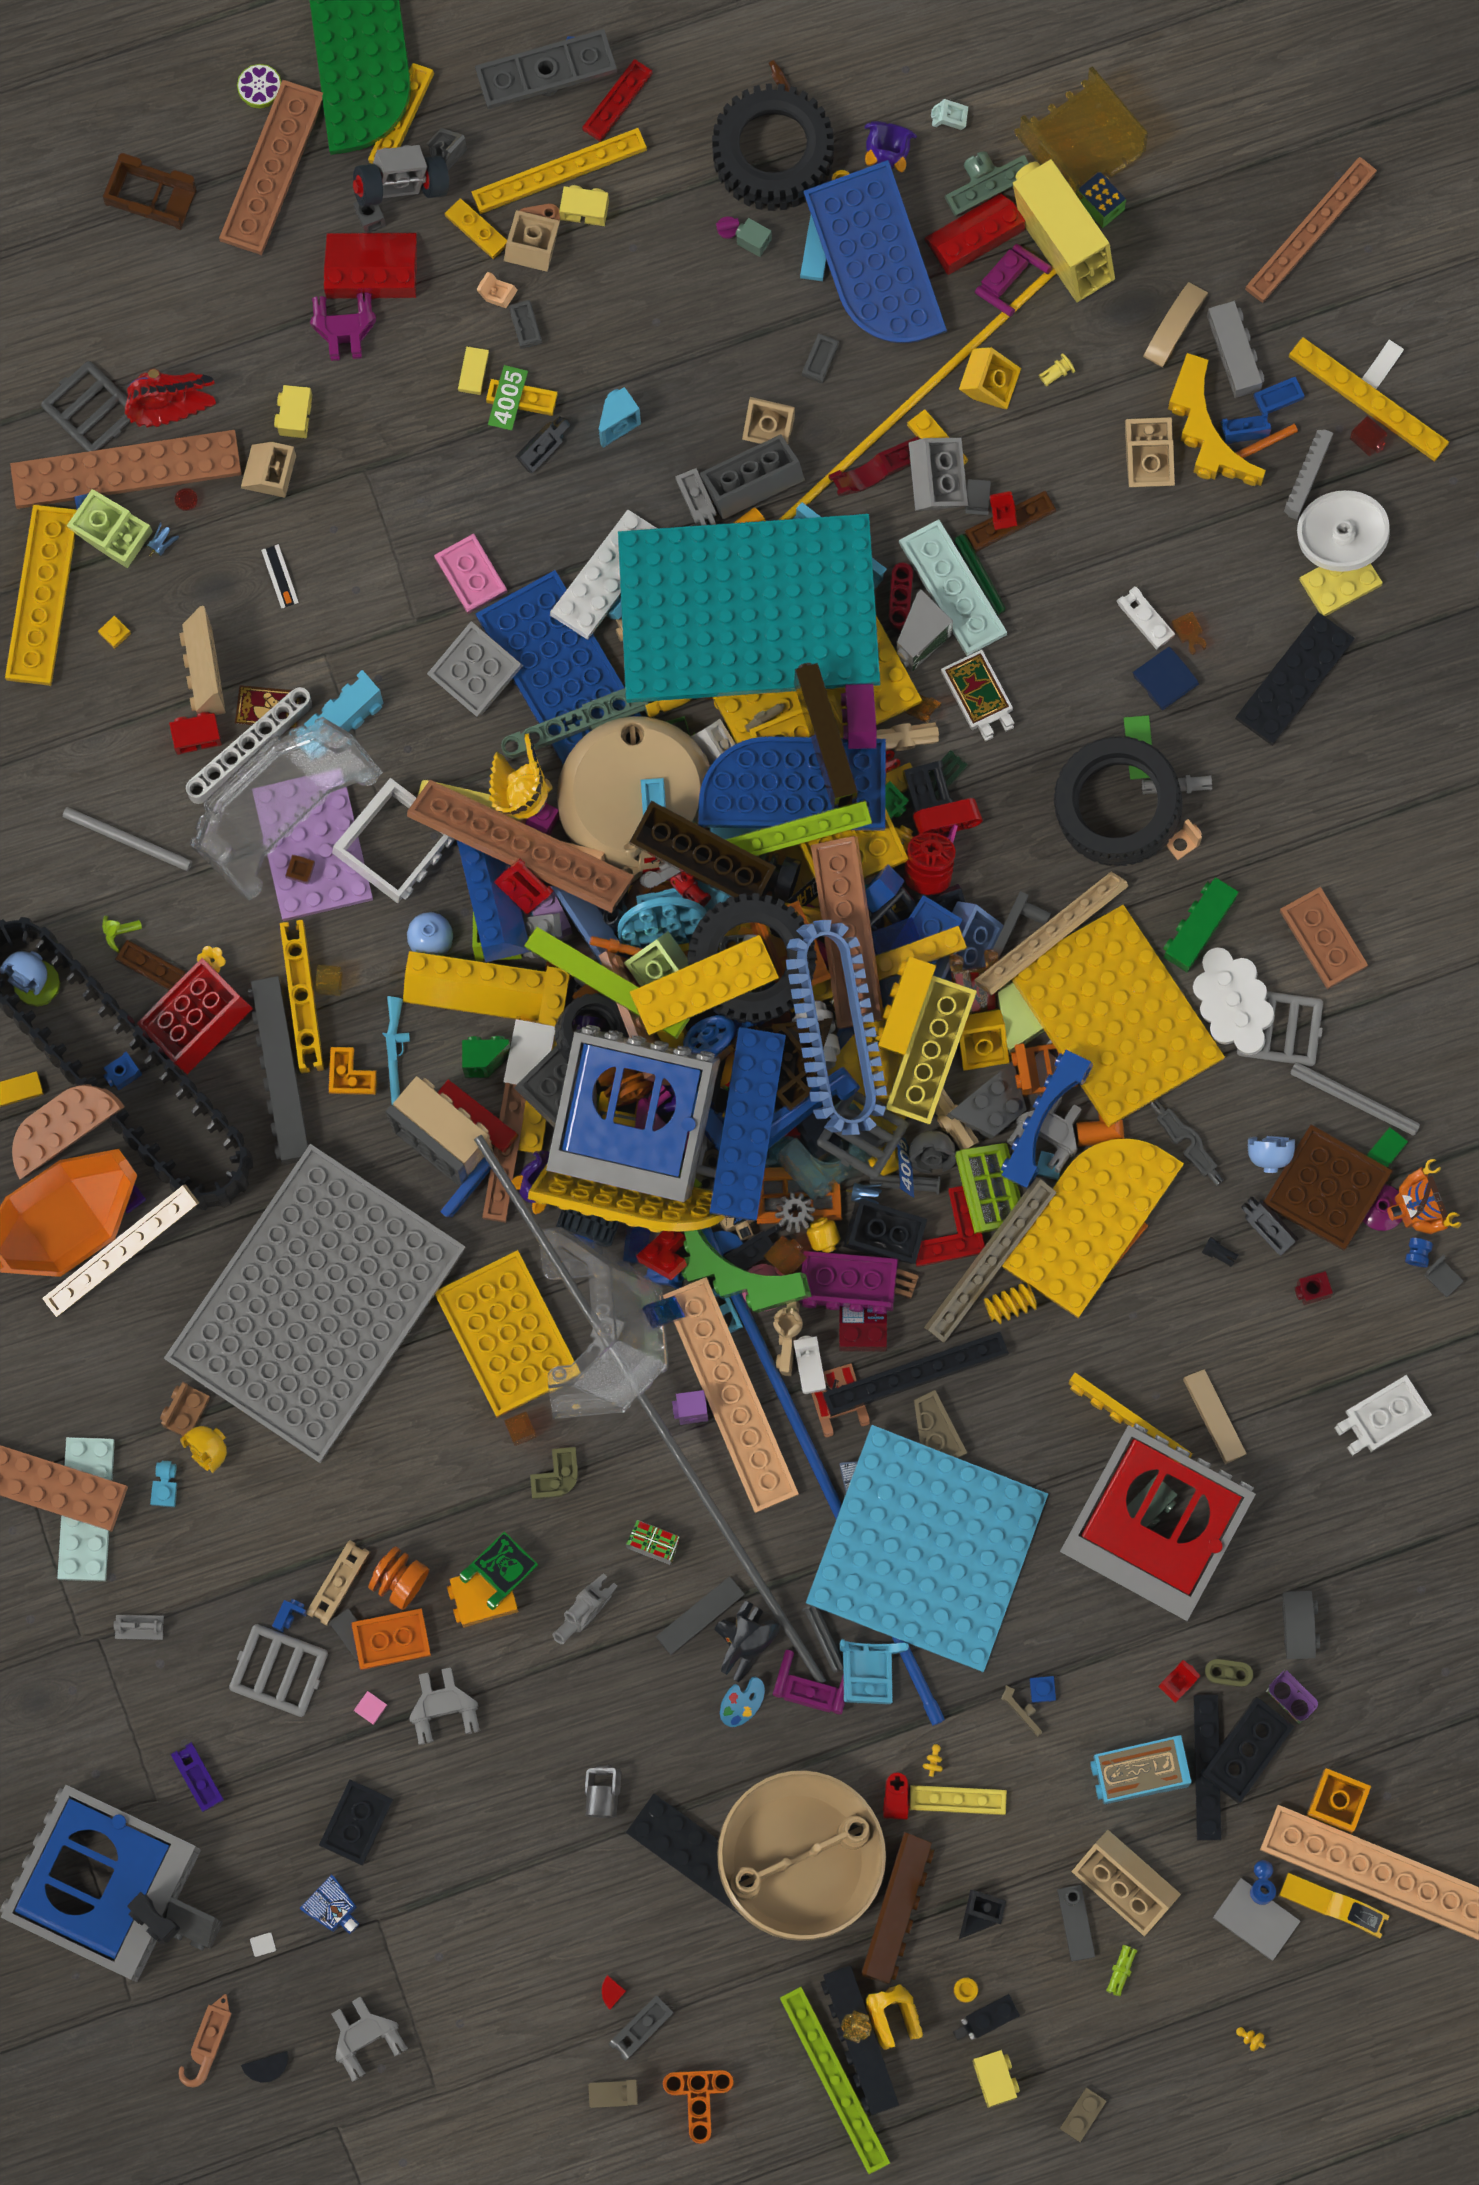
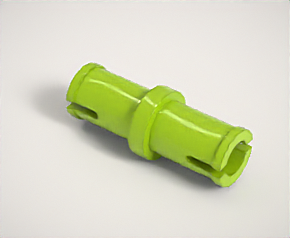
[1106,1945,1137,1996]

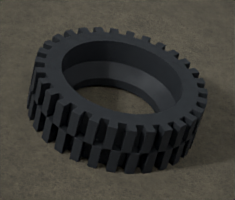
[712,83,834,211]
[687,893,816,1024]

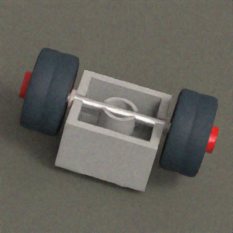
[353,145,449,206]

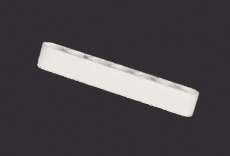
[186,687,312,804]

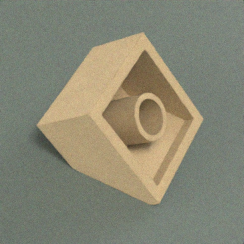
[504,210,560,272]

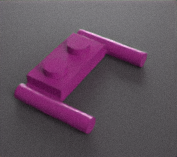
[975,244,1052,317]
[773,1650,845,1714]

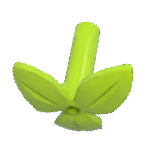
[102,916,142,953]

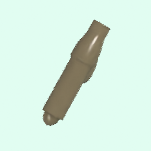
[745,703,785,732]

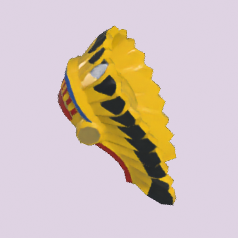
[489,733,552,819]

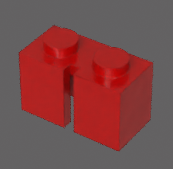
[169,712,222,755]

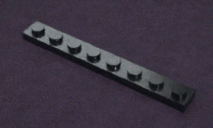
[822,1332,1009,1417]

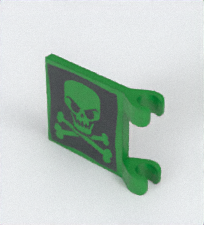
[460,1532,538,1610]

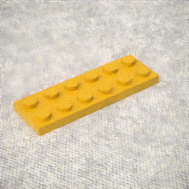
[629,935,779,1036]

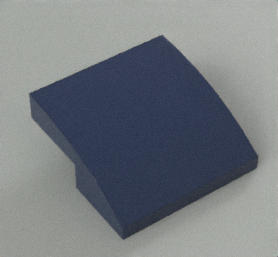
[1132,647,1199,710]

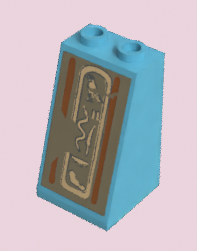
[1090,1735,1191,1805]

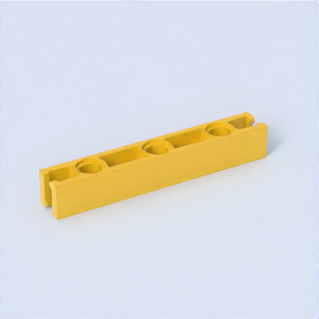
[280,920,324,1074]

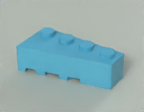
[293,670,383,760]

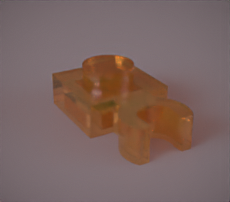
[1171,611,1207,655]

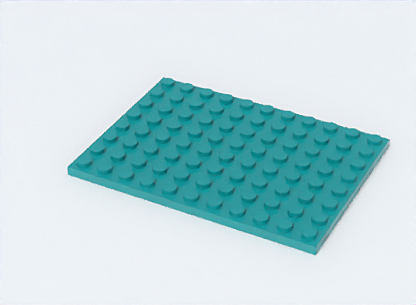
[618,514,880,703]

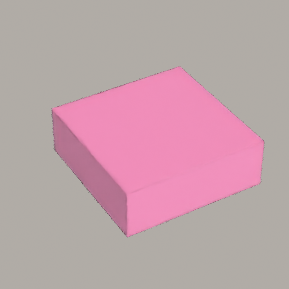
[354,1691,388,1725]

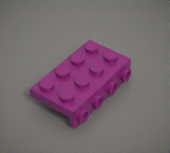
[798,1251,898,1314]

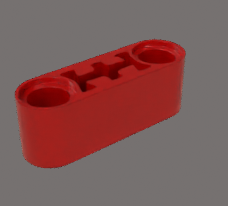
[913,798,983,835]

